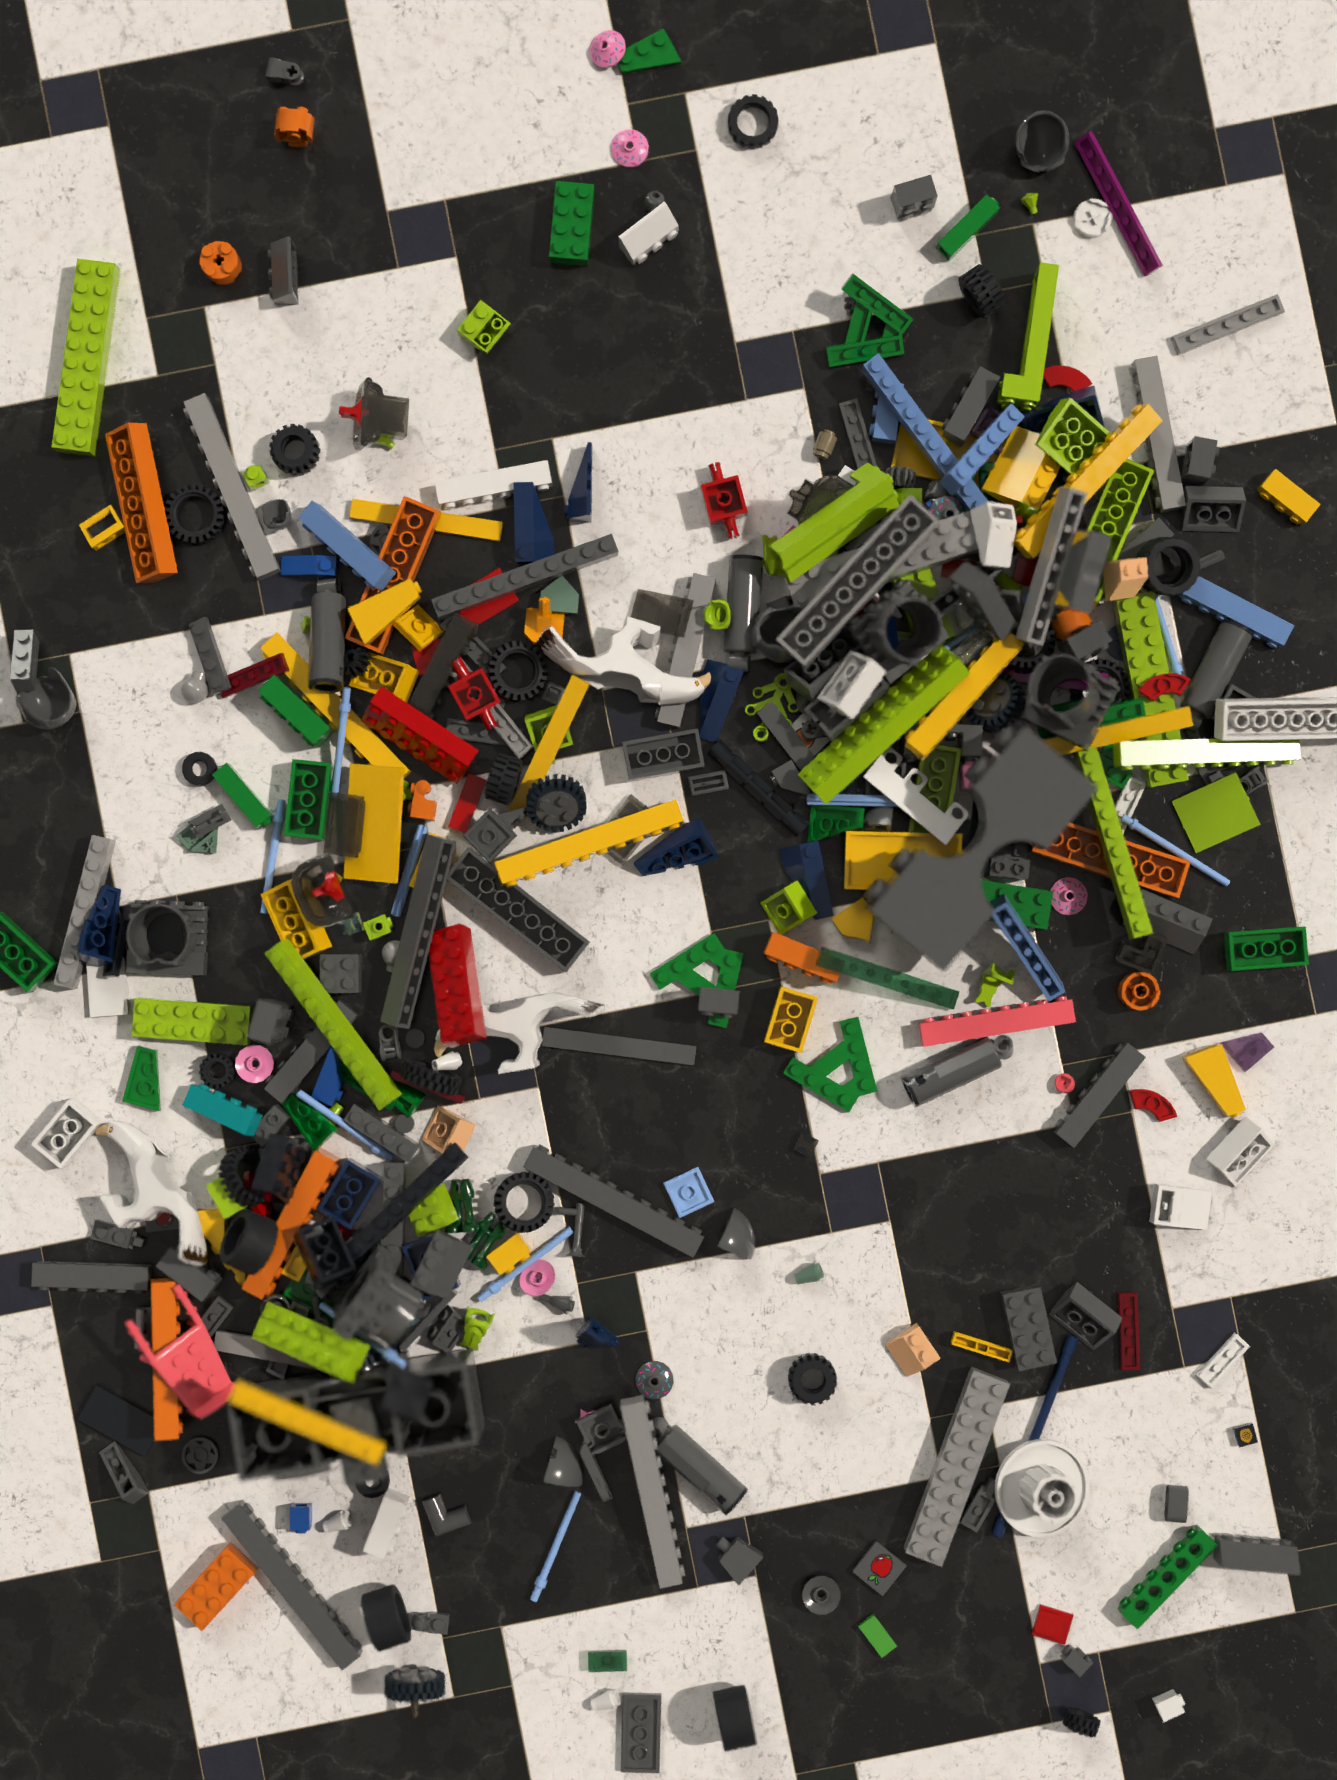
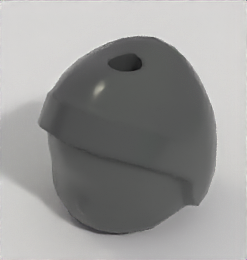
[644,191,665,212]

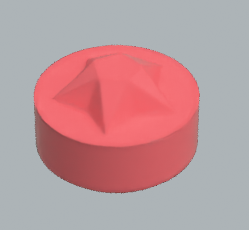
[1055,1073,1075,1093]

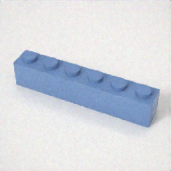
[939,403,1025,496]
[298,501,396,590]
[1178,576,1295,649]
[988,894,1065,1001]

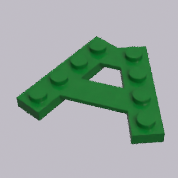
[826,273,914,367]
[1066,697,1146,789]
[650,933,743,1028]
[783,1017,877,1112]

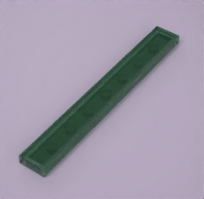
[816,947,960,1010]

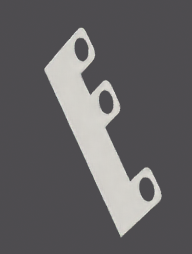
[864,747,968,845]

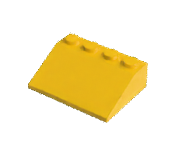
[981,426,1061,512]

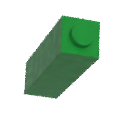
[936,195,1000,261]
[212,763,273,829]

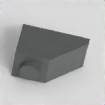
[770,760,811,796]

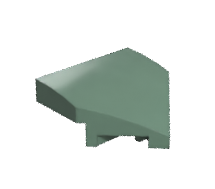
[540,576,579,614]
[176,810,218,853]

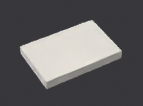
[86,957,130,1017]

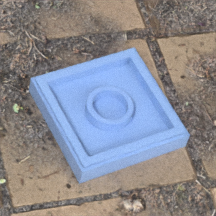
[663,1167,714,1218]

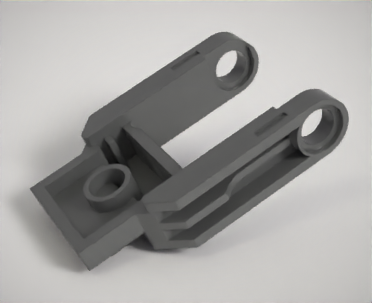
[576,1404,628,1502]

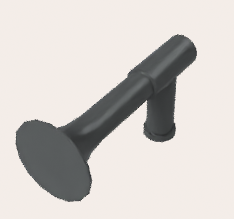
[558,1203,586,1257]

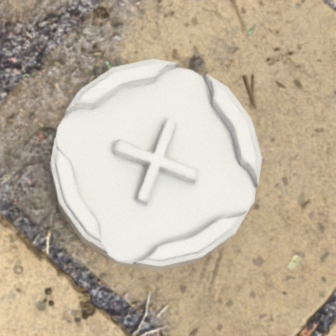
[1073,199,1112,238]

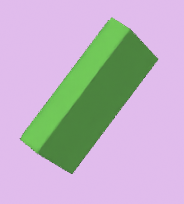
[858,1614,897,1658]

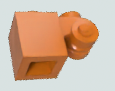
[408,780,437,821]

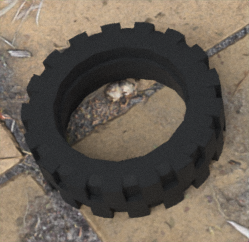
[728,94,779,149]

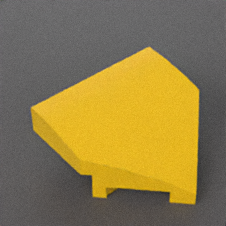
[832,897,875,942]

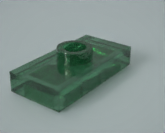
[588,1650,627,1672]

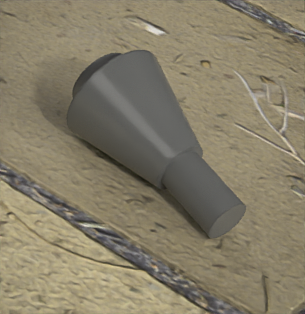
[539,1294,575,1315]

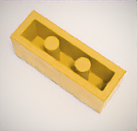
[1257,469,1321,526]

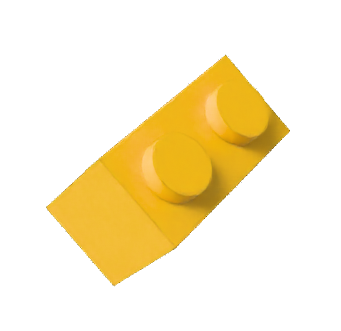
[486,1232,532,1275]

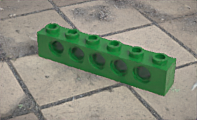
[1118,1525,1218,1630]

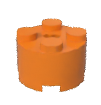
[274,107,314,147]
[200,241,242,285]
[1050,610,1093,642]
[1118,972,1160,1011]

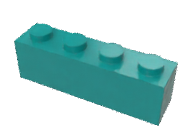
[182,1083,263,1136]

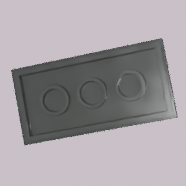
[621,1692,661,1773]

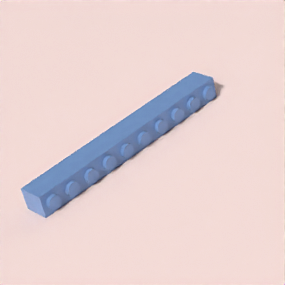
[861,353,988,514]

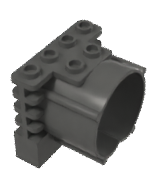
[846,579,949,684]
[1018,654,1121,751]
[126,900,209,975]
[333,1244,422,1349]

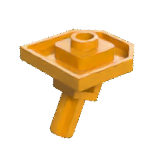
[524,596,565,645]

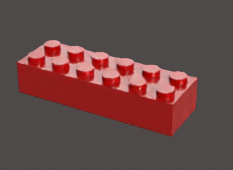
[361,686,479,784]
[429,923,486,1048]

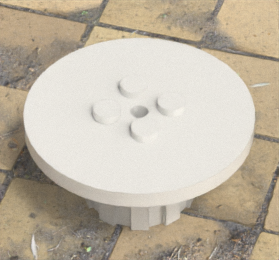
[995,1439,1090,1537]

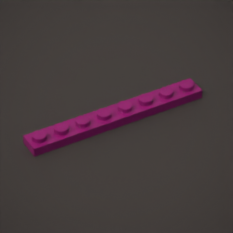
[1074,131,1163,276]

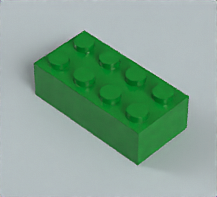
[549,181,595,266]
[258,675,335,748]
[284,759,334,841]
[981,880,1053,930]
[0,912,59,992]
[1223,926,1309,971]

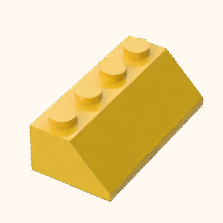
[260,876,332,960]

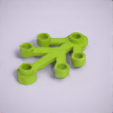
[745,673,799,742]

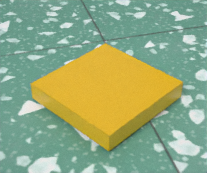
[393,605,445,651]

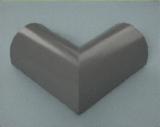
[422,1493,472,1537]

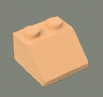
[1103,557,1148,601]
[421,1106,476,1154]
[885,1323,941,1377]

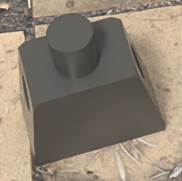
[715,1536,763,1585]

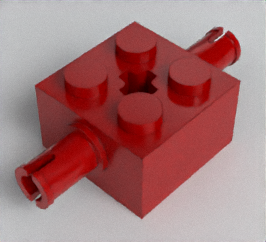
[700,462,748,540]
[448,657,500,731]

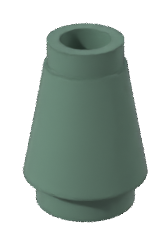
[794,1263,824,1285]

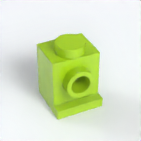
[242,465,270,491]
[363,914,394,941]

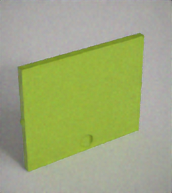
[1172,772,1261,853]

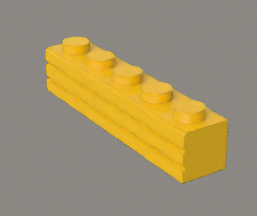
[950,1331,1013,1362]

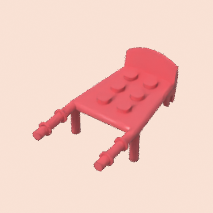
[125,1284,235,1419]

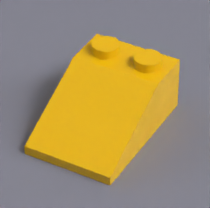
[349,652,419,703]

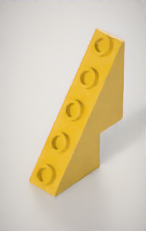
[197,1208,248,1285]

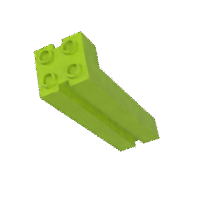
[996,262,1059,412]
[769,462,899,583]

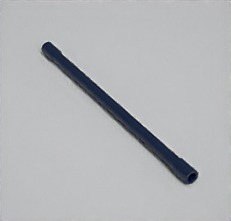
[992,1334,1079,1538]

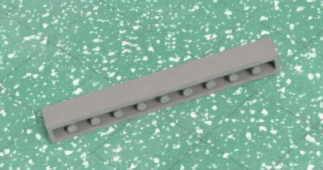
[183,393,281,580]
[620,1395,685,1588]

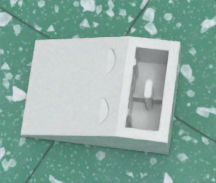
[970,502,1017,569]
[1149,1183,1212,1230]

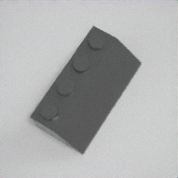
[1122,889,1213,954]
[1213,1533,1300,1575]

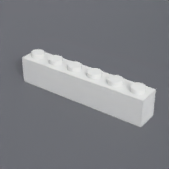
[434,460,553,509]

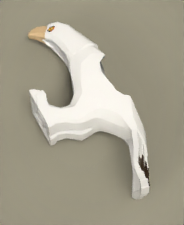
[537,617,711,705]
[434,992,605,1074]
[95,1121,209,1266]

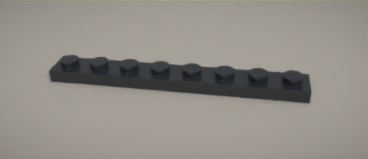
[346,1142,469,1264]

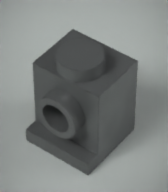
[1060,1644,1093,1677]

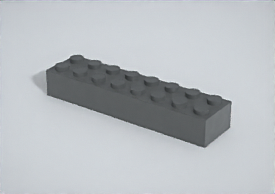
[447,847,590,972]

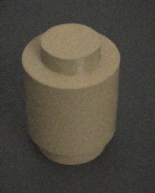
[813,429,837,460]

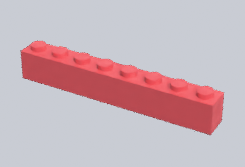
[918,996,1076,1047]

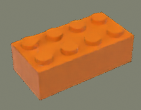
[763,932,845,985]
[174,1542,258,1631]

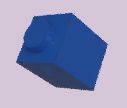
[290,1503,312,1534]

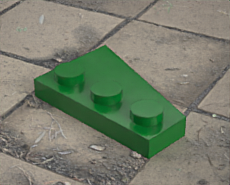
[617,28,682,74]
[807,805,865,842]
[122,1045,161,1111]
[282,1092,338,1151]

